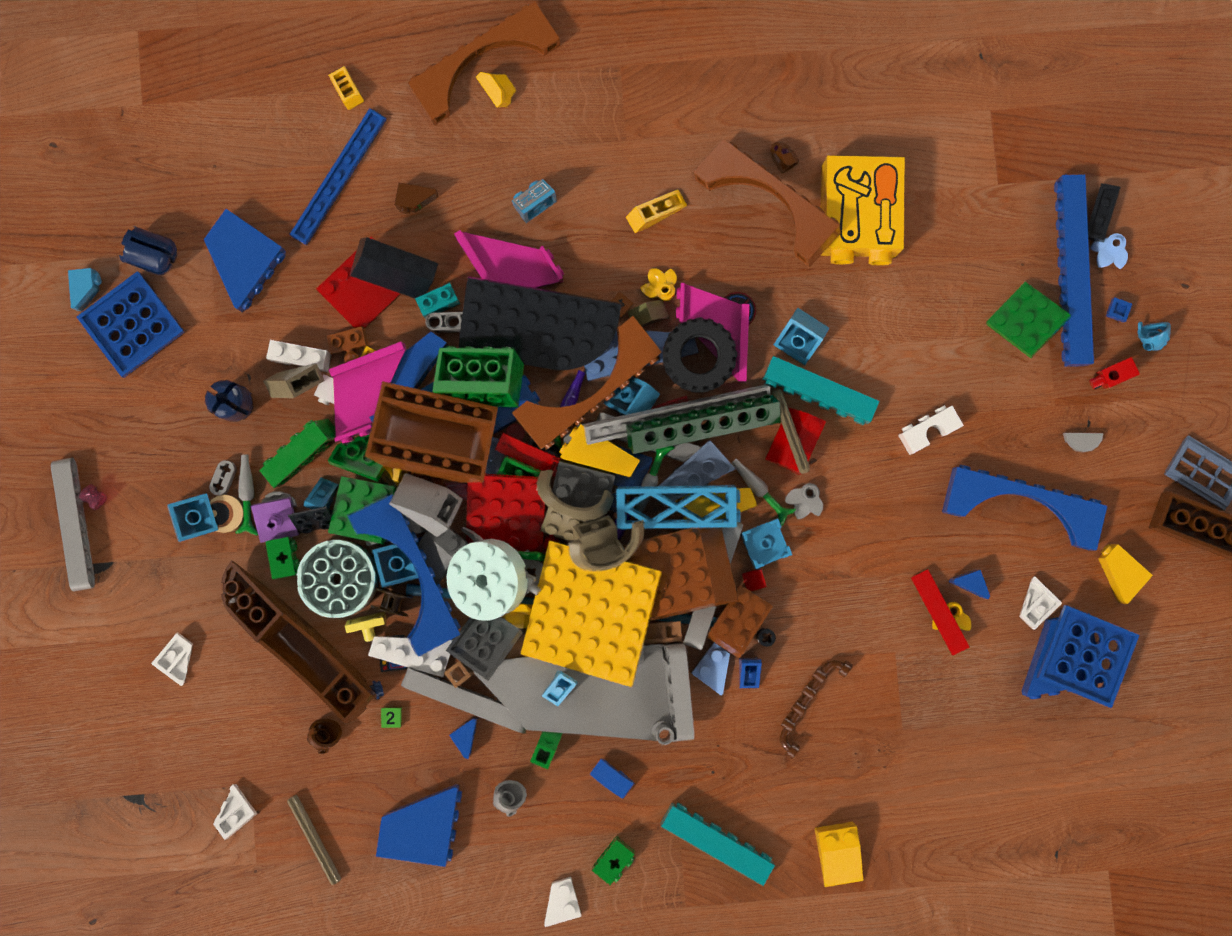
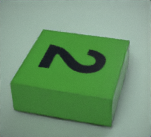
[381,707,402,728]

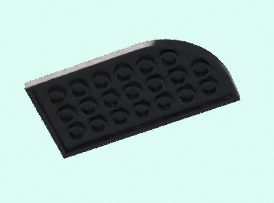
[458,276,622,370]

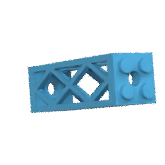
[617,485,741,529]

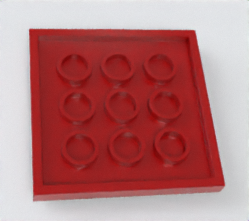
[466,473,545,552]

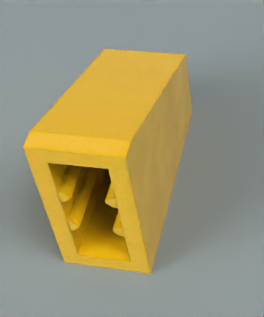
[1098,544,1153,604]

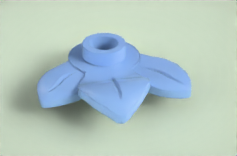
[1090,233,1128,269]

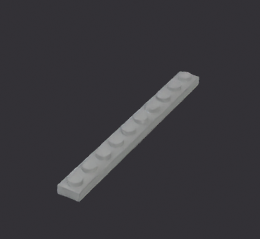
[583,384,770,445]

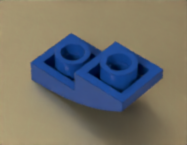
[590,759,635,799]

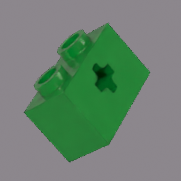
[265,537,300,579]
[592,836,635,885]

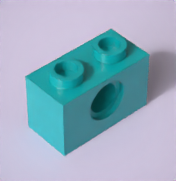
[415,283,460,319]

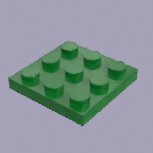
[986,282,1071,358]
[328,476,397,544]

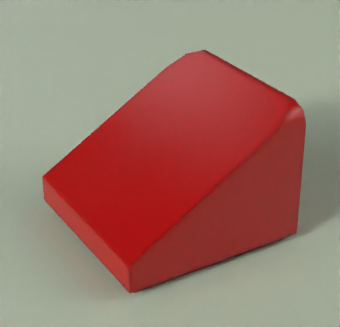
[742,568,767,591]

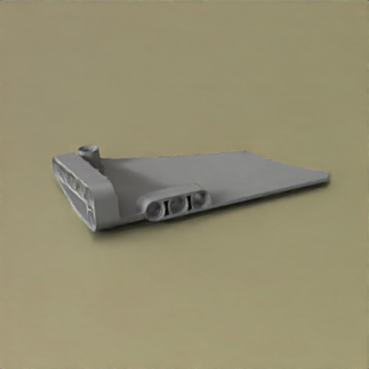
[474,642,694,745]

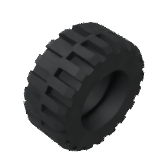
[663,317,737,393]

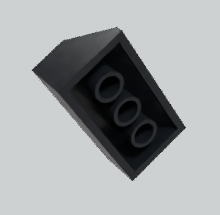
[349,237,438,299]

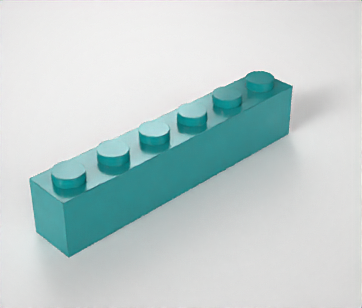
[762,356,879,425]
[660,802,775,886]

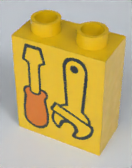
[821,156,905,266]

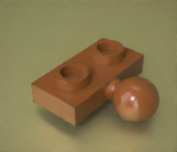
[327,326,369,363]

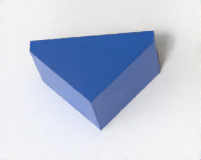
[949,570,990,599]
[739,658,762,688]
[449,717,478,759]

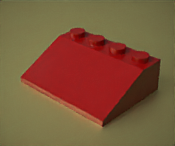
[316,236,401,328]

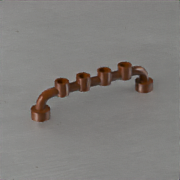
[780,660,853,759]

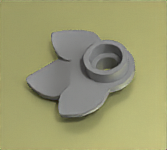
[785,483,823,519]

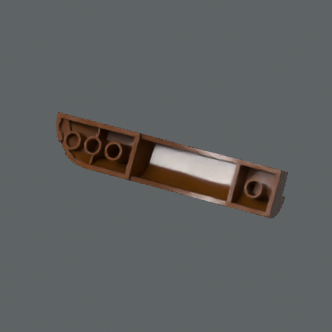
[221,560,377,724]

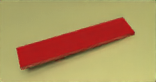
[495,433,566,477]
[911,569,970,656]

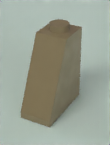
[263,363,325,398]

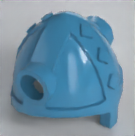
[1138,322,1171,351]

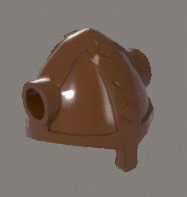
[307,719,342,754]

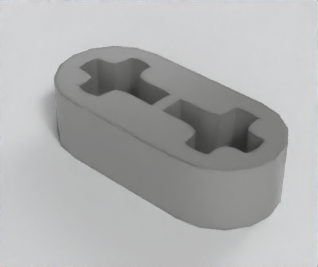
[209,460,237,496]

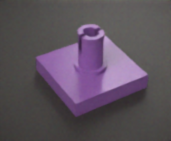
[251,497,299,543]

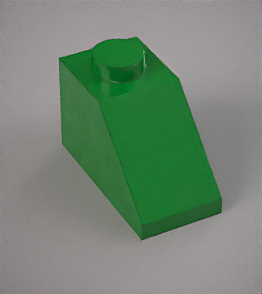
[497,456,541,477]

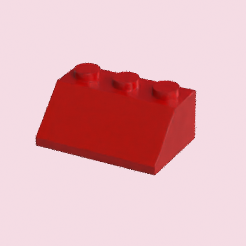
[765,408,826,475]

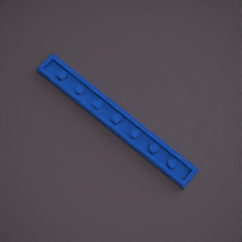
[289,108,387,246]

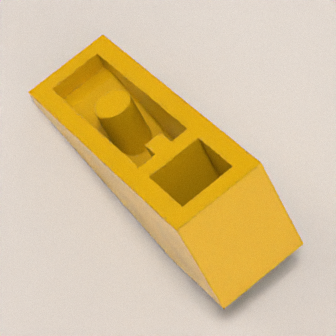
[626,189,687,233]

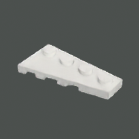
[368,636,454,677]

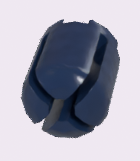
[119,226,177,275]
[205,380,254,422]

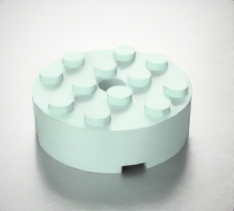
[447,539,528,621]
[297,540,379,618]

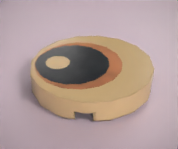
[210,495,244,533]

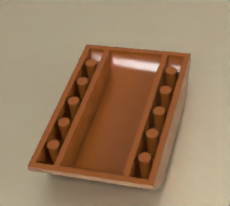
[365,381,498,483]
[622,527,739,622]

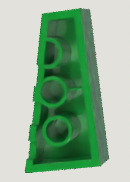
[259,419,336,488]

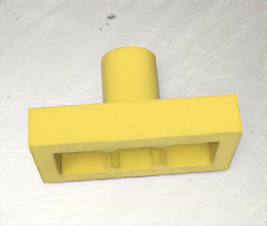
[345,612,387,642]

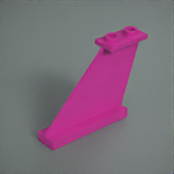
[454,230,564,288]
[676,283,749,382]
[329,342,407,444]

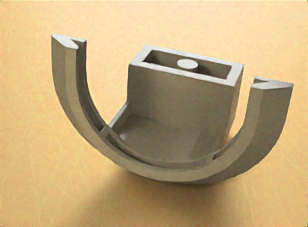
[537,470,614,542]
[568,516,644,571]

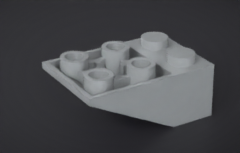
[389,473,463,537]

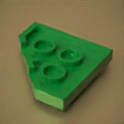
[328,434,385,482]

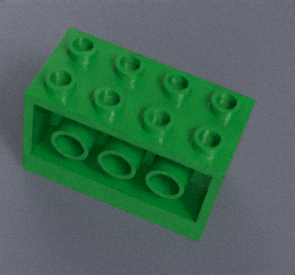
[433,346,524,407]

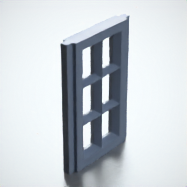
[1164,435,1232,510]

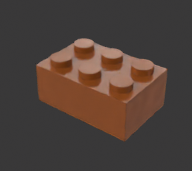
[707,585,773,659]

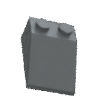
[417,527,469,585]

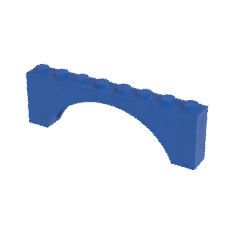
[942,465,1107,551]
[347,494,461,657]

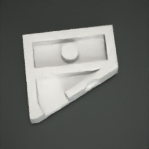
[1019,576,1062,630]
[151,632,193,686]
[213,784,258,840]
[544,877,582,927]

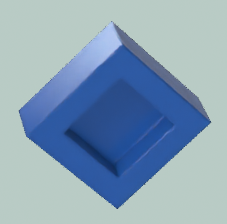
[1106,297,1132,323]

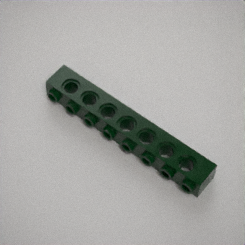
[626,394,781,454]

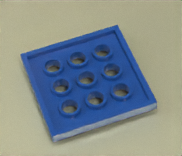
[77,271,185,378]
[1036,605,1140,708]

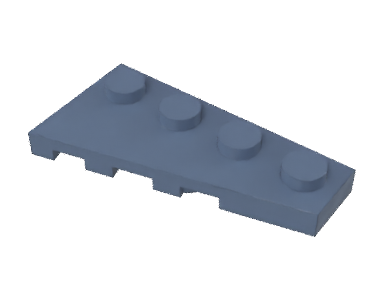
[658,440,736,506]

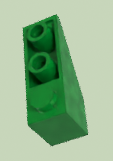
[530,731,563,770]

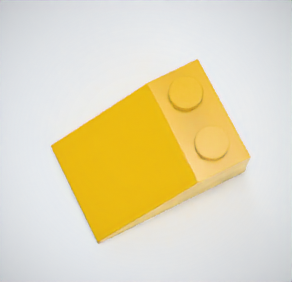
[815,822,863,887]

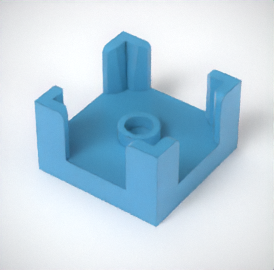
[740,519,792,569]

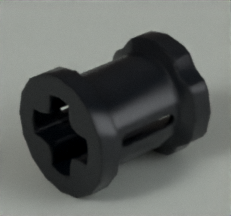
[757,628,776,647]

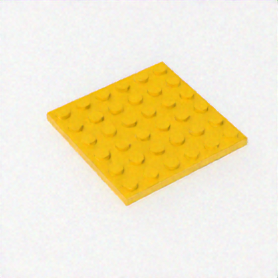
[521,541,662,687]

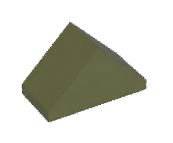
[627,300,669,327]

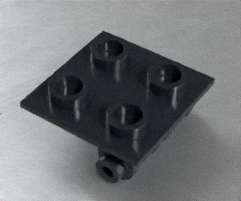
[288,507,333,534]

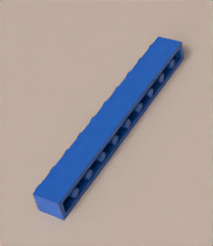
[1054,175,1094,367]

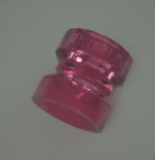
[79,484,108,511]

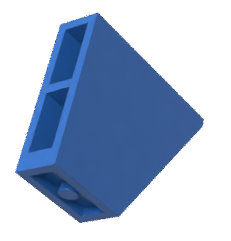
[204,209,286,313]
[1022,612,1103,699]
[376,784,462,867]

